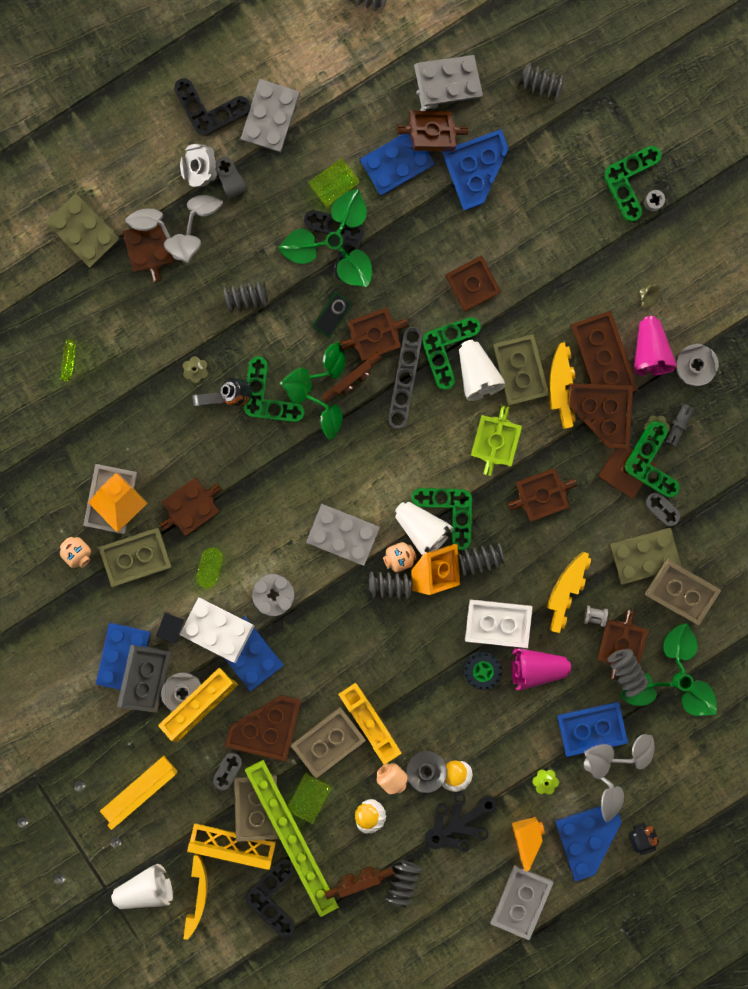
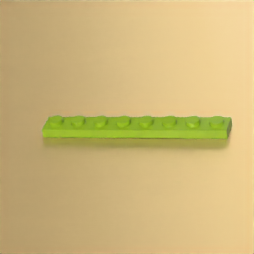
[245,760,339,917]

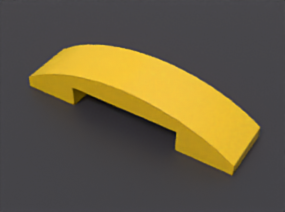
[338,683,402,765]
[184,853,208,940]

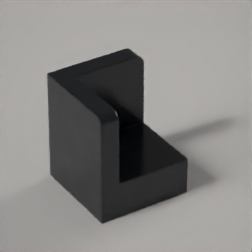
[156,611,184,644]

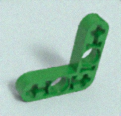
[604,146,661,222]
[422,317,481,390]
[244,356,305,422]
[625,421,680,497]
[411,488,472,550]

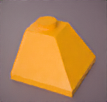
[88,473,148,533]
[411,544,460,595]
[512,817,545,872]

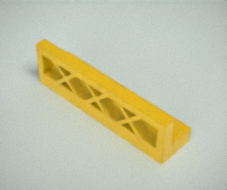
[158,668,238,742]
[100,756,177,830]
[187,823,276,870]

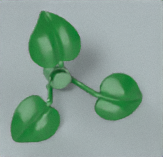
[278,190,372,287]
[280,341,346,441]
[621,624,717,716]

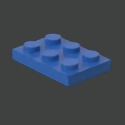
[360,134,435,197]
[224,616,283,691]
[96,622,151,690]
[557,702,628,757]

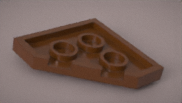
[568,383,633,449]
[225,695,301,762]

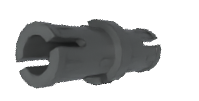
[664,404,695,447]

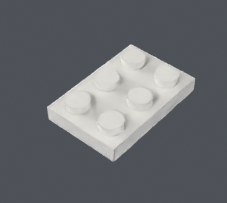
[180,598,254,663]
[465,599,532,648]

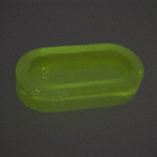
[61,338,76,381]
[196,547,223,588]

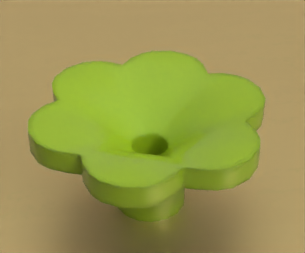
[532,769,559,795]

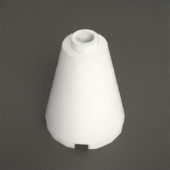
[459,340,505,401]
[395,502,453,556]
[112,864,173,909]

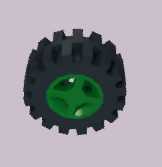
[464,652,502,690]

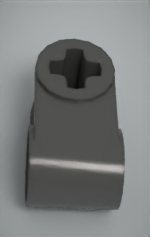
[216,157,248,199]

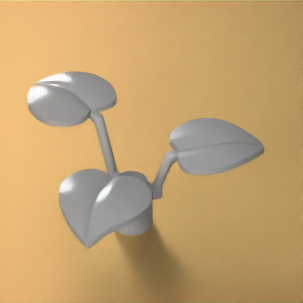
[125,195,223,263]
[584,734,655,822]

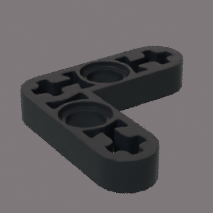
[174,78,251,136]
[304,210,363,281]
[246,857,295,937]

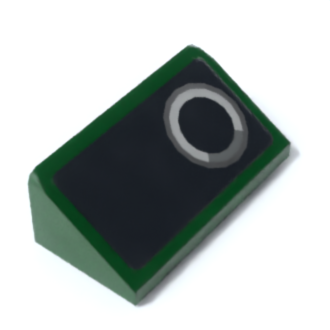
[312,291,353,339]

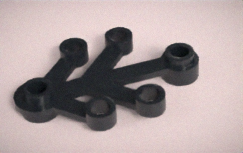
[425,792,497,852]

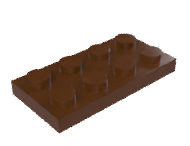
[571,311,638,392]

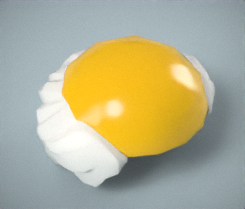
[443,760,473,792]
[355,799,386,834]

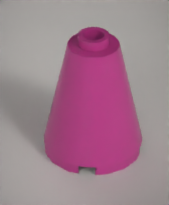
[634,316,677,376]
[511,648,571,690]

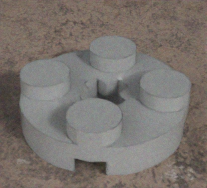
[180,144,217,187]
[676,344,719,386]
[252,574,294,616]
[161,672,201,712]

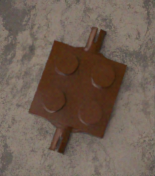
[396,111,468,152]
[122,221,174,283]
[339,307,409,361]
[321,352,383,403]
[507,468,577,522]
[159,478,222,536]
[597,609,648,680]
[325,866,395,900]

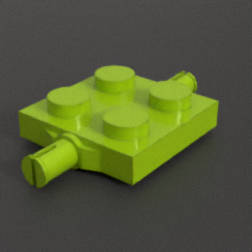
[470,405,522,476]

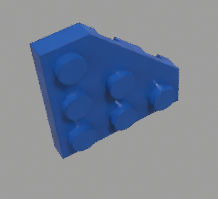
[442,129,508,211]
[555,806,622,881]

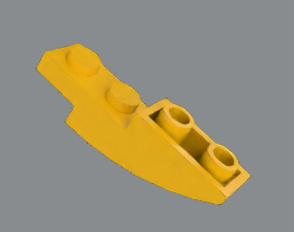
[548,342,576,429]
[547,552,591,633]

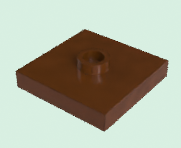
[445,255,501,312]
[598,446,656,499]

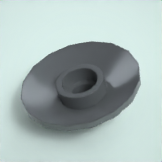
[406,751,447,793]

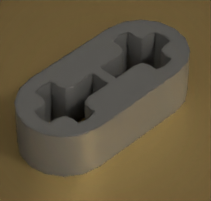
[192,392,226,406]
[645,493,680,526]
[213,752,242,790]

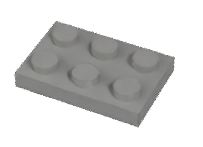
[414,55,483,107]
[241,79,300,153]
[83,464,138,534]
[306,504,380,566]
[490,865,554,940]

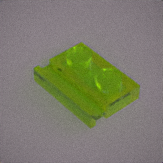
[308,157,360,208]
[287,772,332,824]

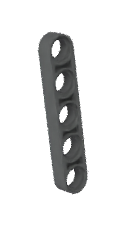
[388,327,422,429]

